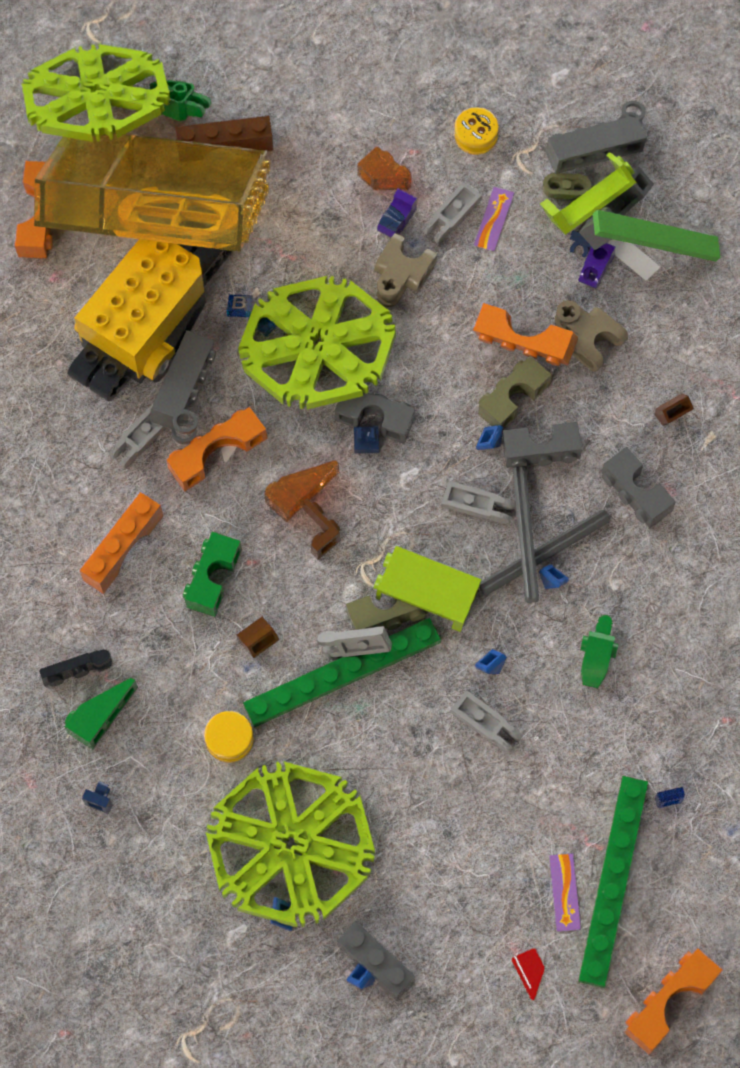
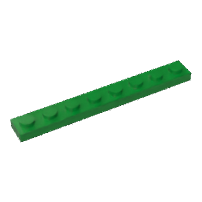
[243,618,441,728]
[578,775,648,988]

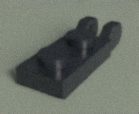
[39,649,112,687]

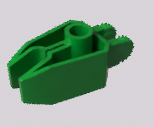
[149,80,212,121]
[580,614,619,689]

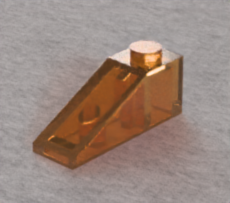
[264,460,340,523]

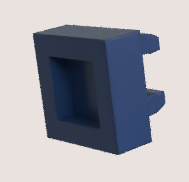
[570,230,592,258]
[354,426,379,454]
[82,781,113,814]

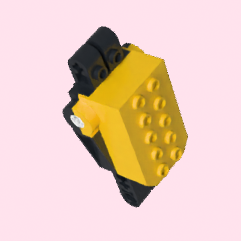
[68,220,238,402]

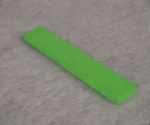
[593,210,721,262]

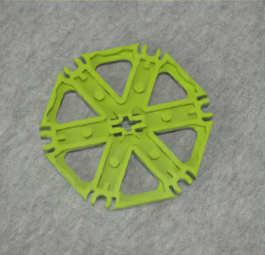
[22,44,170,142]
[238,276,396,410]
[205,761,375,928]

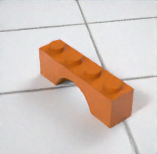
[15,161,60,258]
[473,303,578,366]
[166,407,267,492]
[79,492,163,594]
[624,948,723,1055]

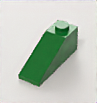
[64,677,138,750]

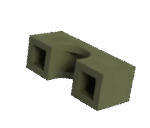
[478,356,552,430]
[346,595,428,630]

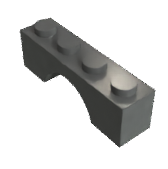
[579,166,654,250]

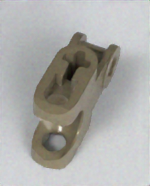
[374,233,437,307]
[554,300,628,372]

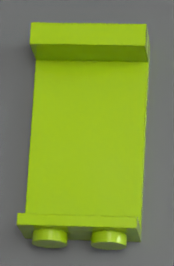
[540,152,636,235]
[373,546,481,632]

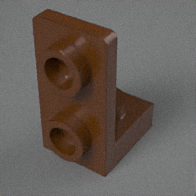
[303,498,341,560]

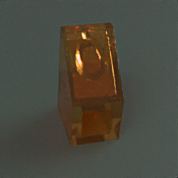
[357,146,411,190]

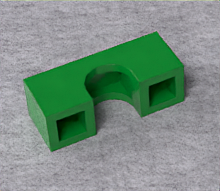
[183,531,242,617]

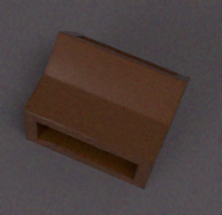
[654,393,694,426]
[237,616,280,658]

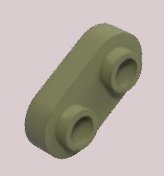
[542,173,591,200]

